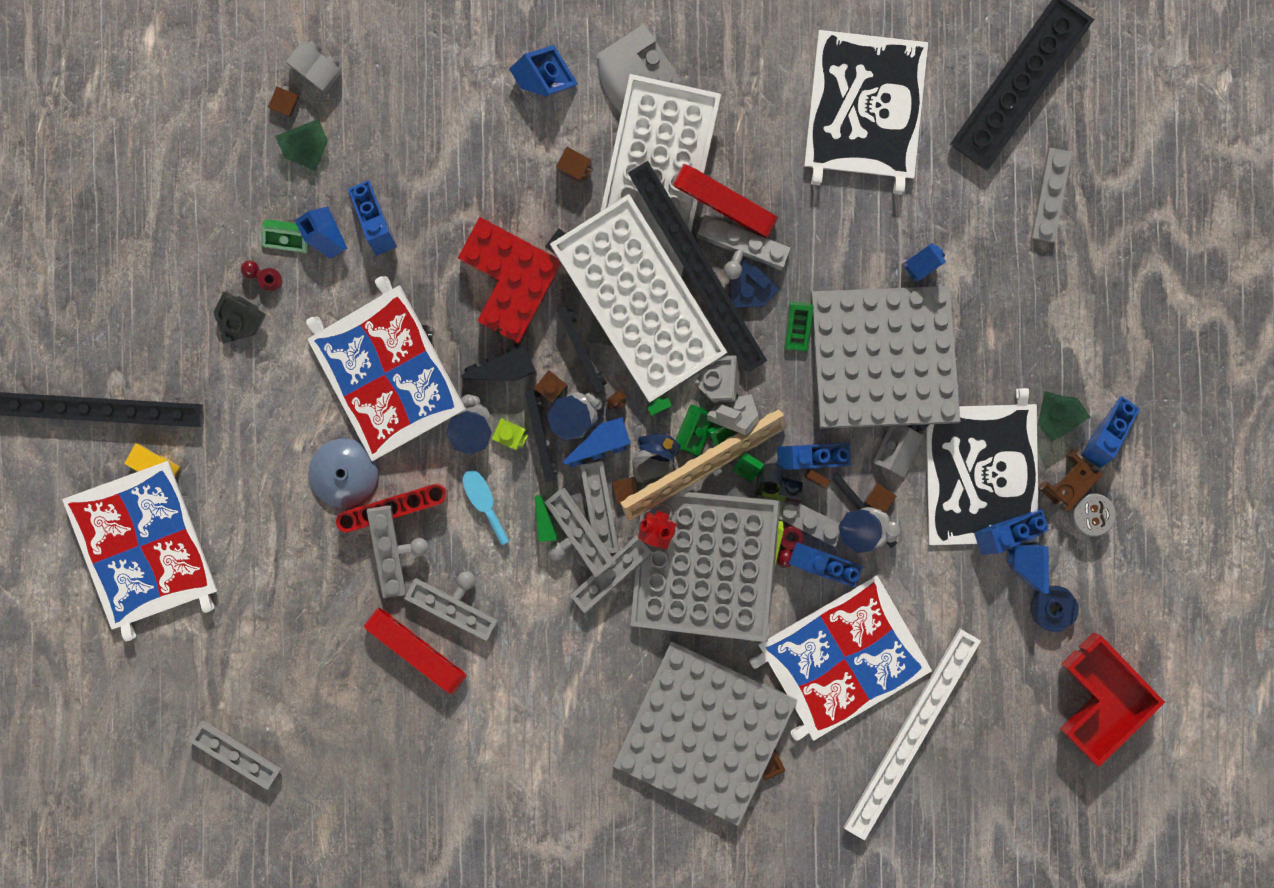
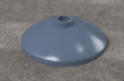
[309,439,379,508]

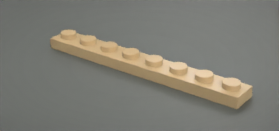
[621,409,786,521]

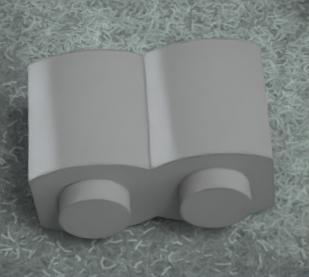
[286,40,342,94]

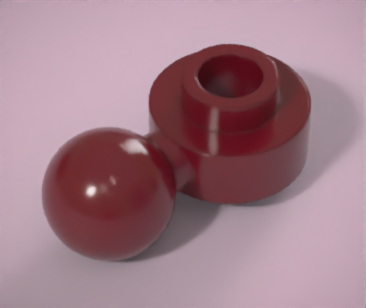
[240,260,282,292]
[777,526,803,568]

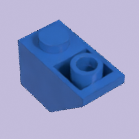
[295,207,348,258]
[902,243,946,283]

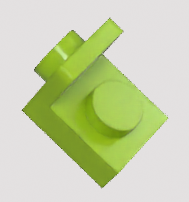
[492,418,528,451]

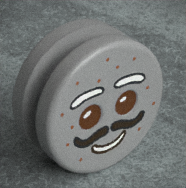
[1069,493,1116,536]

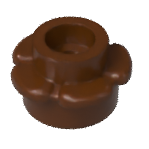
[606,390,627,410]

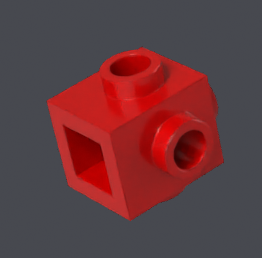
[638,511,677,550]

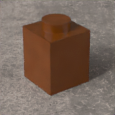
[556,147,593,184]
[535,370,568,403]

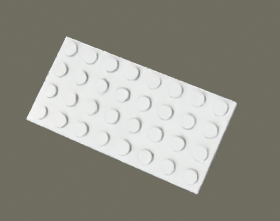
[600,74,721,277]
[549,194,727,402]

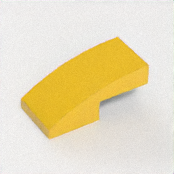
[124,443,181,477]

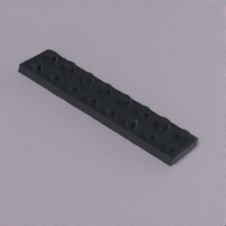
[949,0,1095,171]

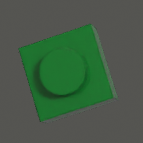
[647,396,672,416]
[707,425,735,448]
[732,452,764,483]

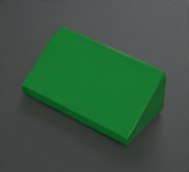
[261,219,309,253]
[675,404,713,457]

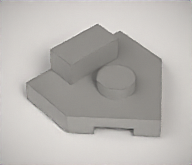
[691,356,740,403]
[707,394,759,435]

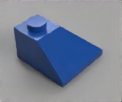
[509,45,578,96]
[1006,544,1049,594]

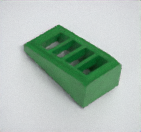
[784,301,814,352]
[534,495,557,542]

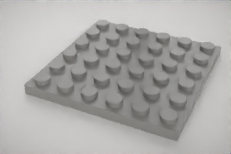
[811,286,960,429]
[631,488,780,642]
[613,640,797,826]

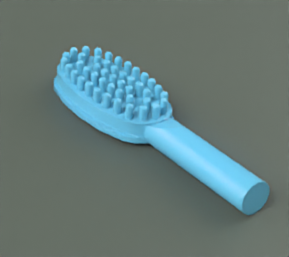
[462,470,509,545]

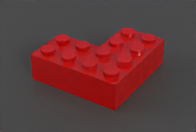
[458,217,562,344]
[1060,632,1165,767]

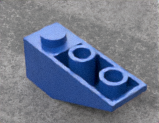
[348,180,397,256]
[1081,396,1140,469]
[563,417,631,468]
[777,443,851,469]
[974,509,1049,555]
[789,542,863,588]

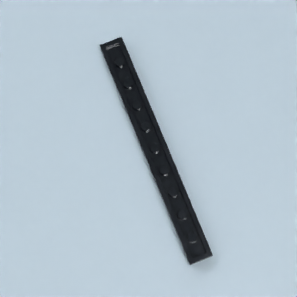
[627,161,767,373]
[0,392,203,427]

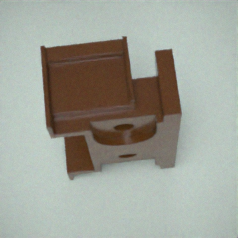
[1038,450,1103,512]

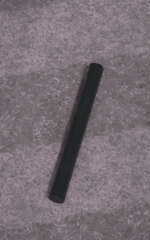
[831,473,898,548]

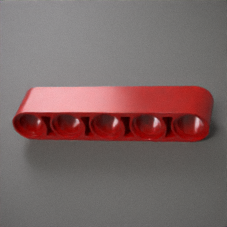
[672,164,778,239]
[336,484,448,532]
[363,607,467,695]

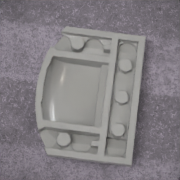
[597,24,685,113]

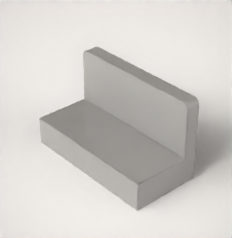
[873,425,923,477]

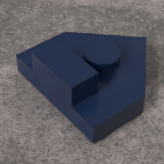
[729,259,779,308]

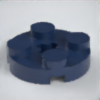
[1030,585,1079,632]

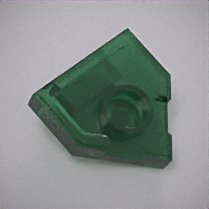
[275,119,328,171]
[1038,391,1091,443]

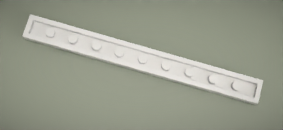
[844,628,981,840]

